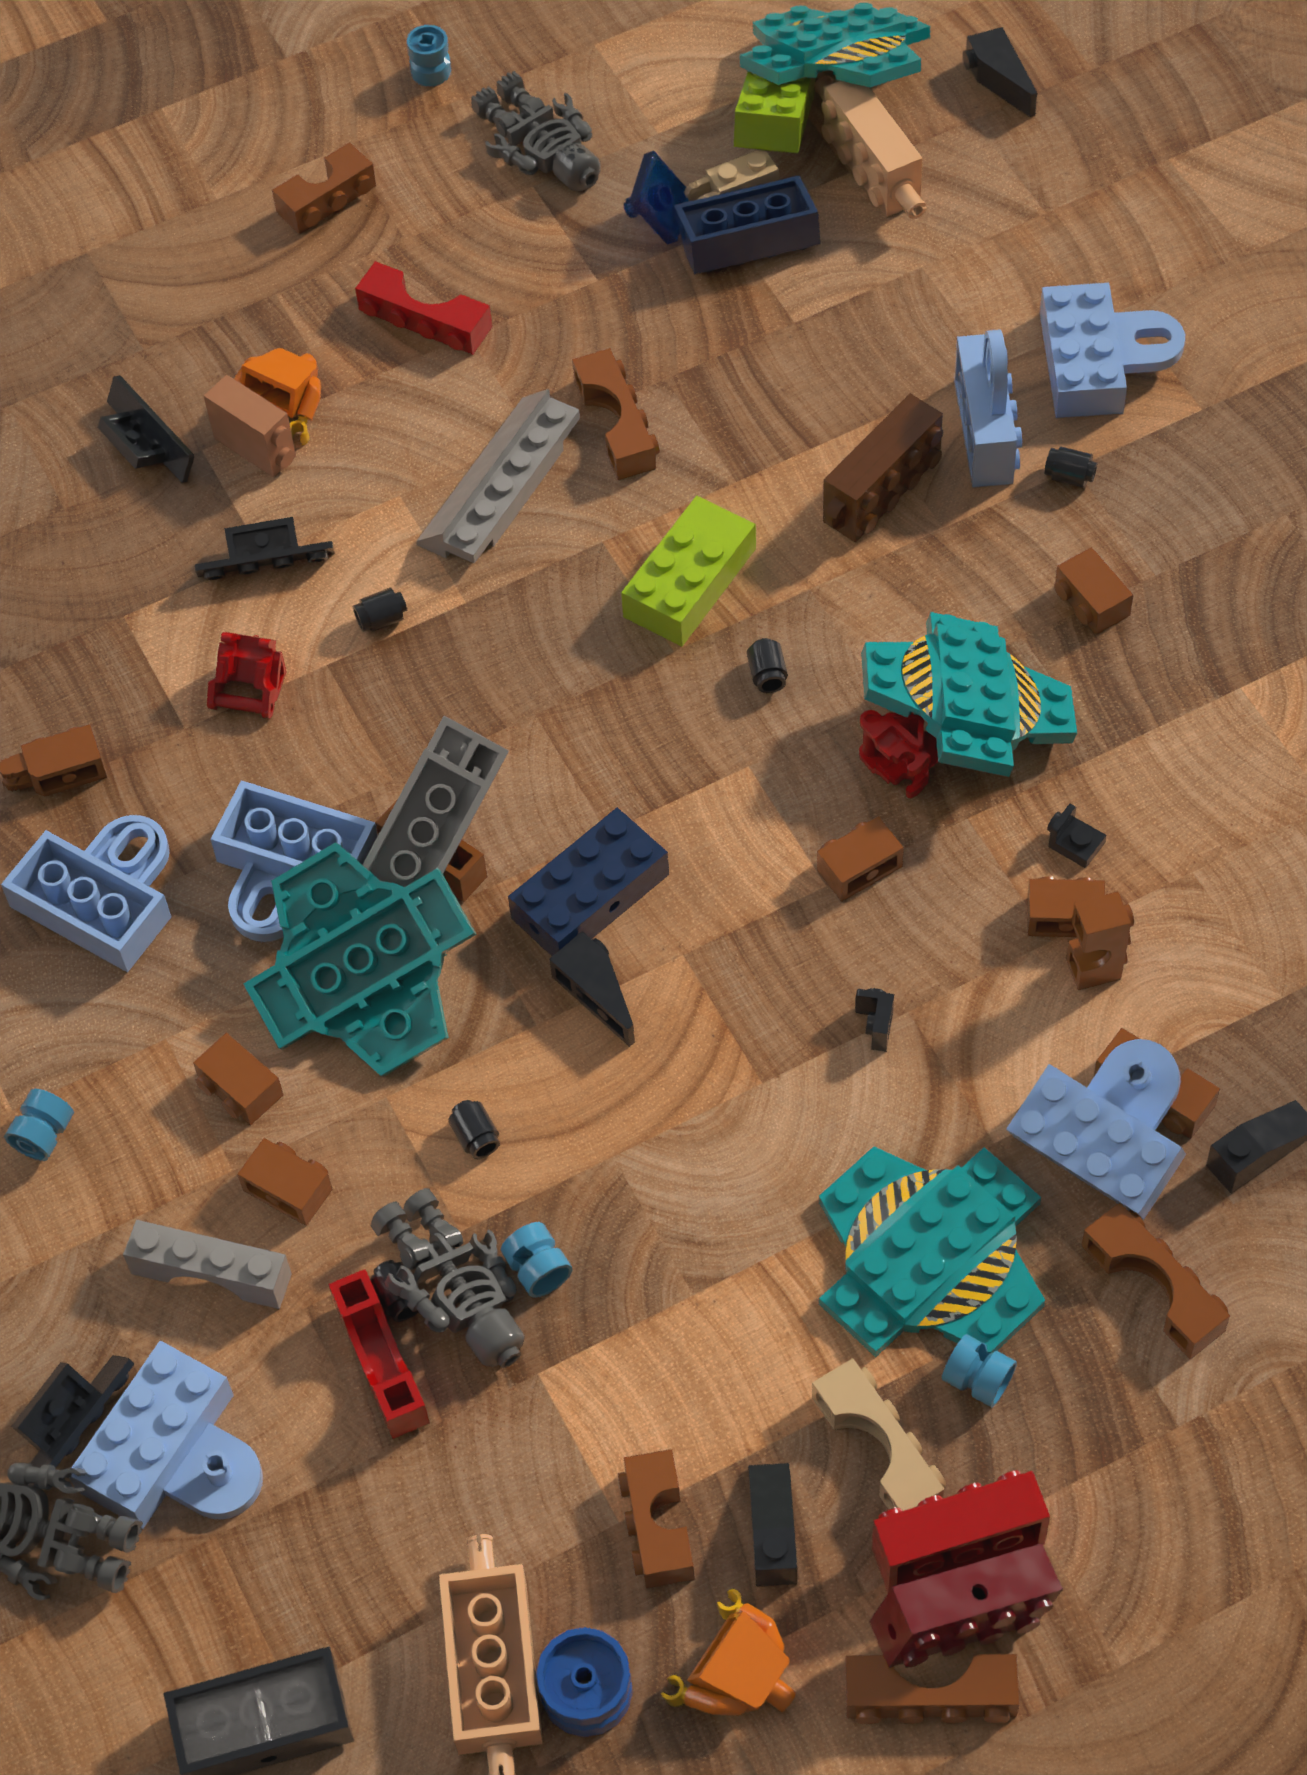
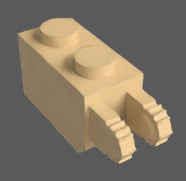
[684,150,779,201]

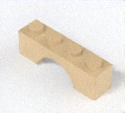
[812,1358,946,1511]

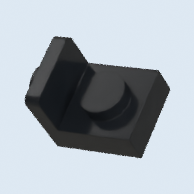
[1047,803,1107,869]
[855,988,894,1052]

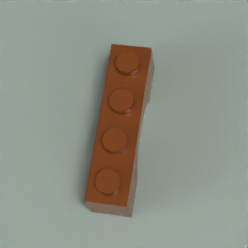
[572,348,660,480]
[1081,1202,1230,1360]
[845,1654,1019,1724]

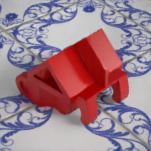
[207,632,287,719]
[859,710,938,798]

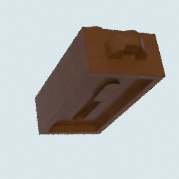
[823,393,944,543]

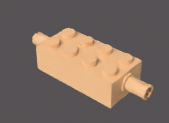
[814,75,927,219]
[439,1534,543,1775]

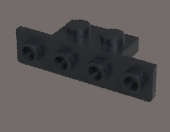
[98,375,194,483]
[194,517,335,581]
[11,1355,134,1486]

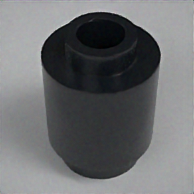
[1044,446,1098,488]
[352,587,407,632]
[746,638,788,693]
[448,1100,500,1159]
[370,1260,419,1322]

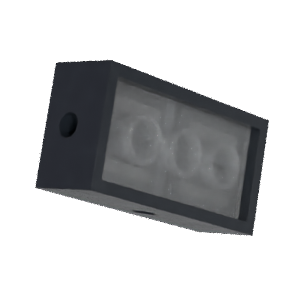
[163,1646,354,1775]

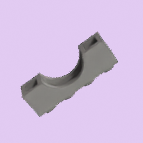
[123,1220,292,1309]

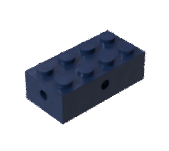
[508,807,669,956]

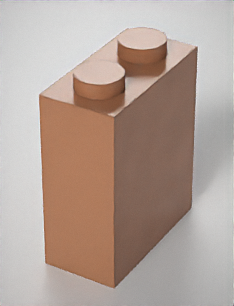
[204,374,296,478]

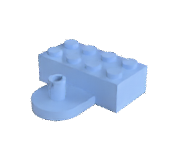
[1006,1039,1186,1220]
[70,1340,263,1529]

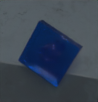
[623,151,689,245]

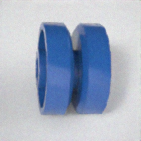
[536,1627,633,1737]

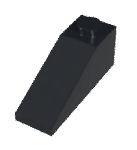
[962,27,1038,117]
[549,931,635,1047]
[1206,1100,1307,1194]
[748,1463,797,1587]

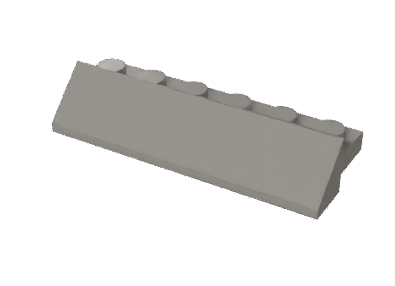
[416,389,580,564]
[363,716,509,887]

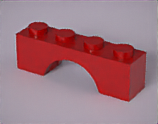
[355,261,492,355]
[328,1269,430,1439]

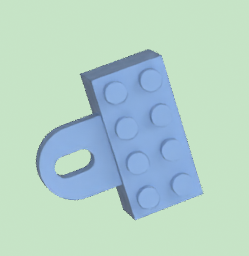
[1040,282,1185,418]
[954,329,1022,487]
[210,780,378,942]
[1,815,171,973]

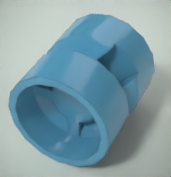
[407,25,451,86]
[4,1088,74,1161]
[500,1222,573,1298]
[942,1334,1017,1408]

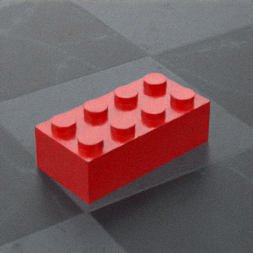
[872,1470,1050,1592]

